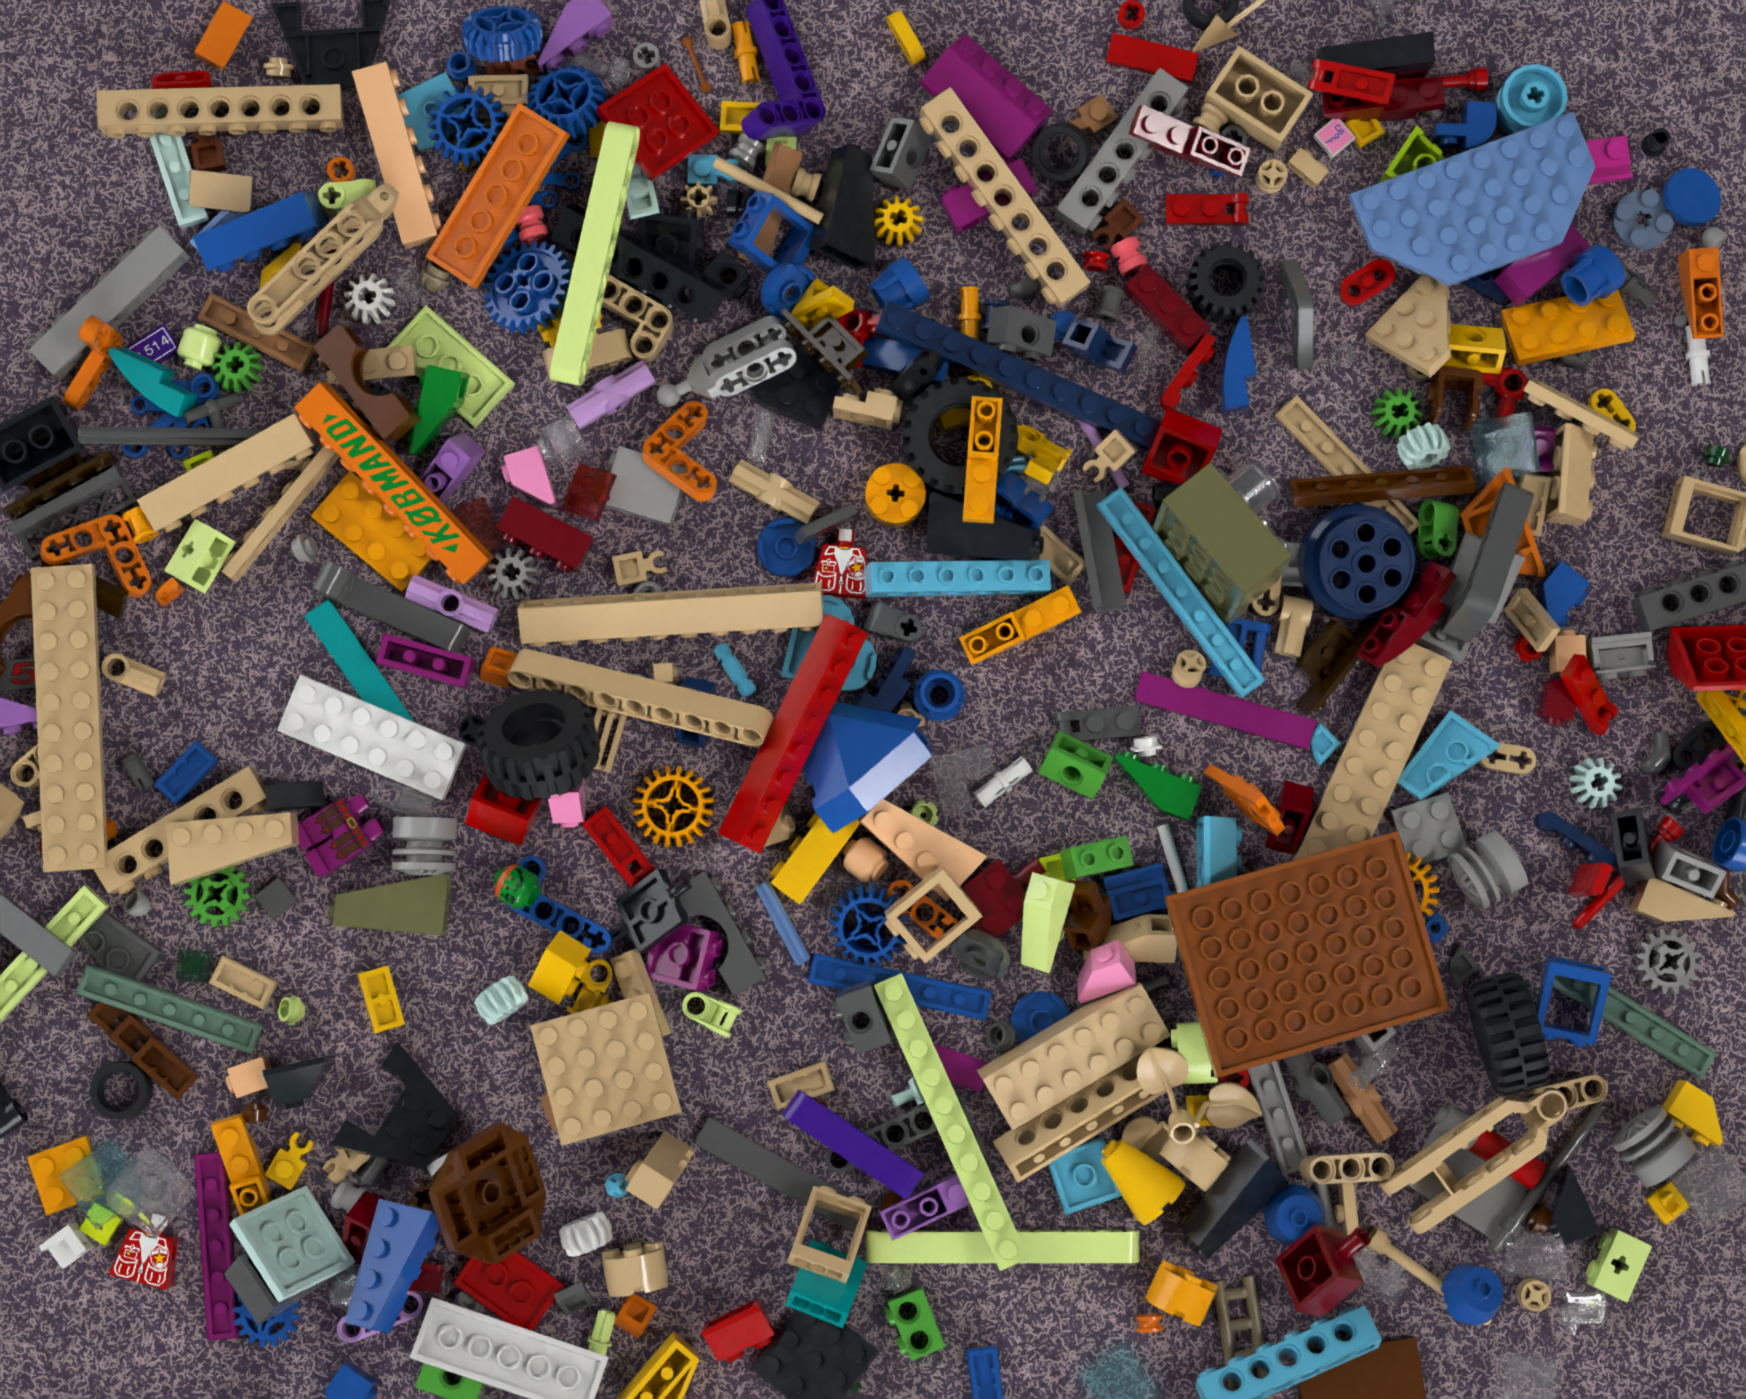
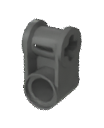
[863,600,923,644]

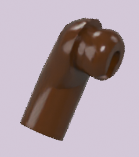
[1715,866,1740,910]

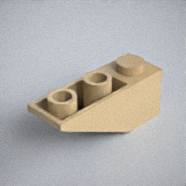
[1629,873,1735,922]
[1083,914,1177,963]

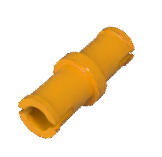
[731,21,761,84]
[958,286,982,340]

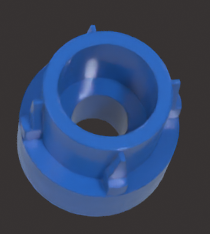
[1560,244,1625,306]
[869,256,930,310]
[913,670,965,722]
[1712,817,1746,872]

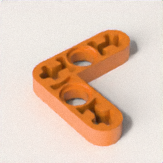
[63,315,123,411]
[642,401,717,502]
[40,514,152,598]

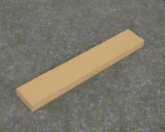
[1274,395,1419,534]

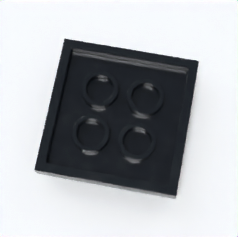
[751,1309,880,1399]

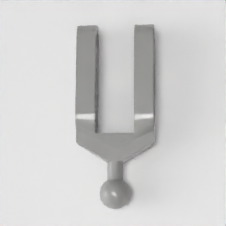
[657,316,797,407]

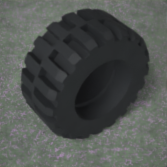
[902,377,1018,495]
[477,688,600,800]
[1466,972,1551,1096]

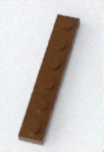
[1289,465,1475,507]

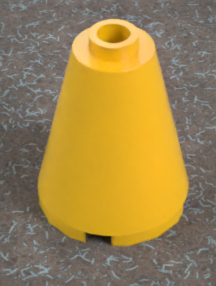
[1101,1139,1185,1225]

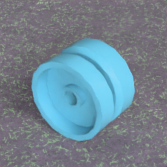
[1494,64,1568,135]

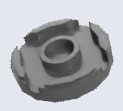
[951,929,1010,980]

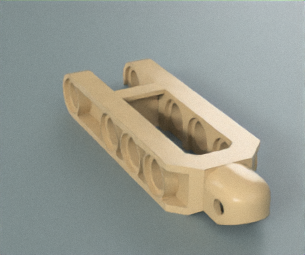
[247,184,399,336]
[1379,1087,1567,1235]

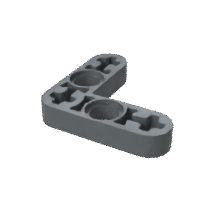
[1279,259,1314,369]

